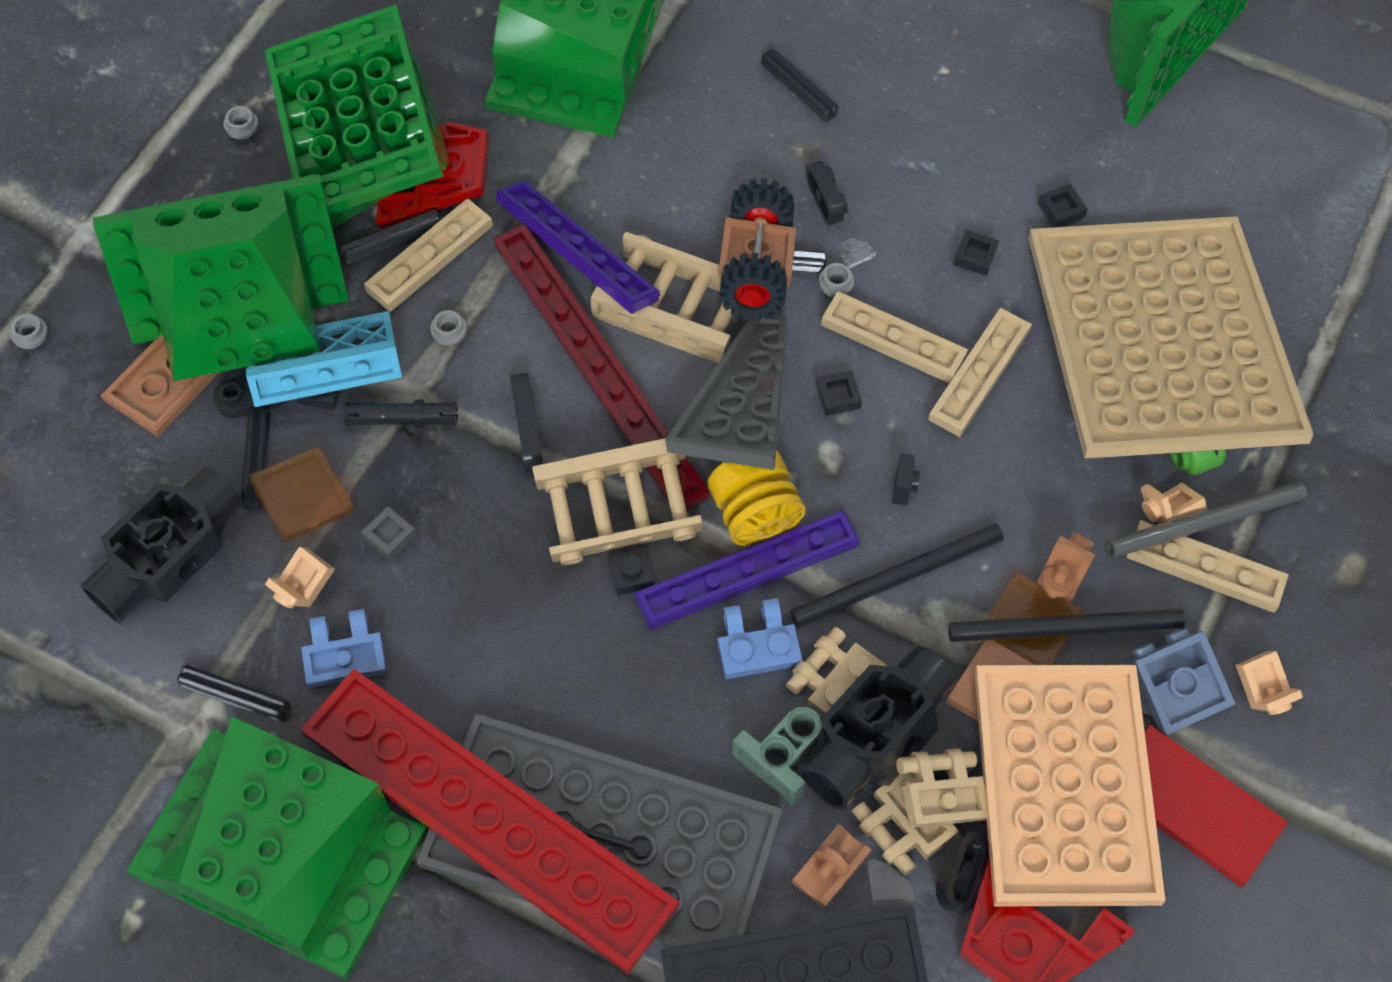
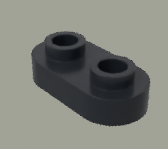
[806,161,848,226]
[213,376,286,418]
[936,831,990,912]

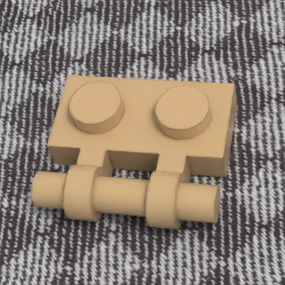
[786,627,887,716]
[896,748,987,828]
[852,773,959,876]

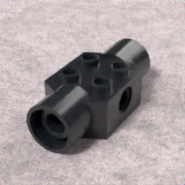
[80,466,243,624]
[802,647,956,810]

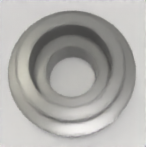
[223,106,259,139]
[819,263,854,297]
[430,310,467,346]
[10,314,48,349]

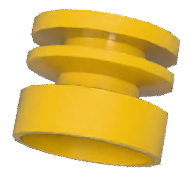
[708,450,806,546]

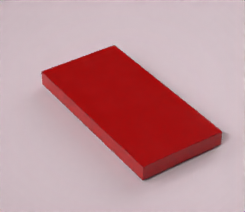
[1145,725,1288,888]

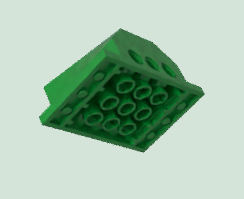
[485,0,665,138]
[1107,0,1249,128]
[264,5,449,229]
[93,174,349,382]
[126,716,428,980]

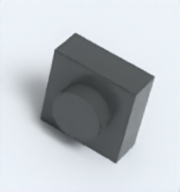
[361,506,417,561]

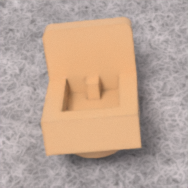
[1141,483,1207,524]
[265,546,335,609]
[1235,650,1303,715]

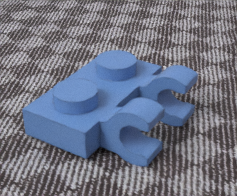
[717,598,803,680]
[301,609,387,689]

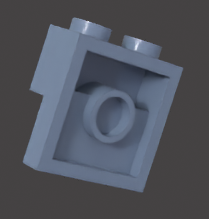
[1123,627,1235,736]

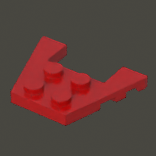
[375,121,490,228]
[959,856,1135,982]

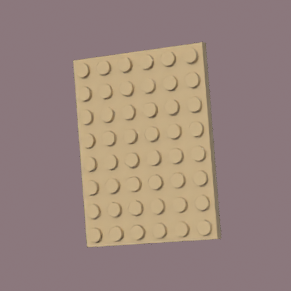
[1028,216,1313,459]

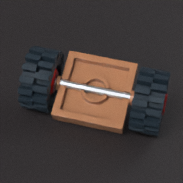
[718,178,796,321]

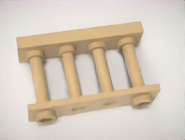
[591,232,732,363]
[532,438,702,565]

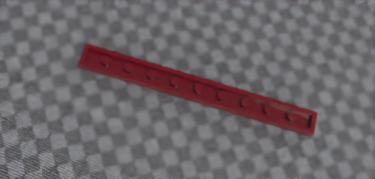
[493,224,710,511]

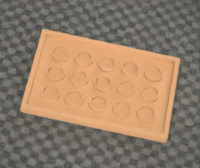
[974,665,1166,906]

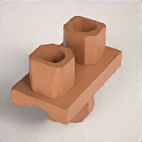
[1035,533,1095,606]
[792,824,872,910]

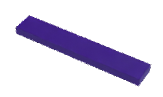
[496,180,660,314]
[634,510,860,630]

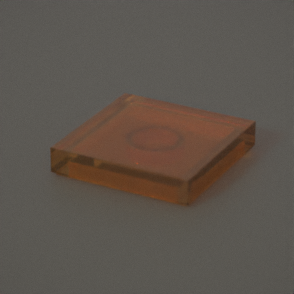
[250,446,354,543]
[984,572,1084,665]

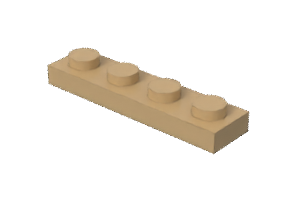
[364,198,493,312]
[821,291,968,383]
[928,308,1032,437]
[1126,520,1289,613]

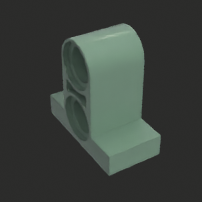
[732,707,821,806]

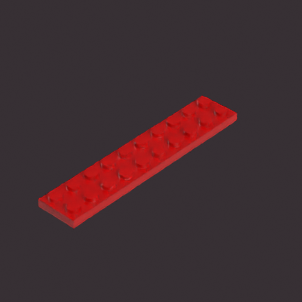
[301,668,679,975]

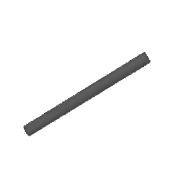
[1105,482,1307,559]

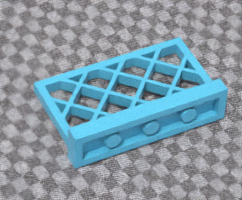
[246,311,402,407]

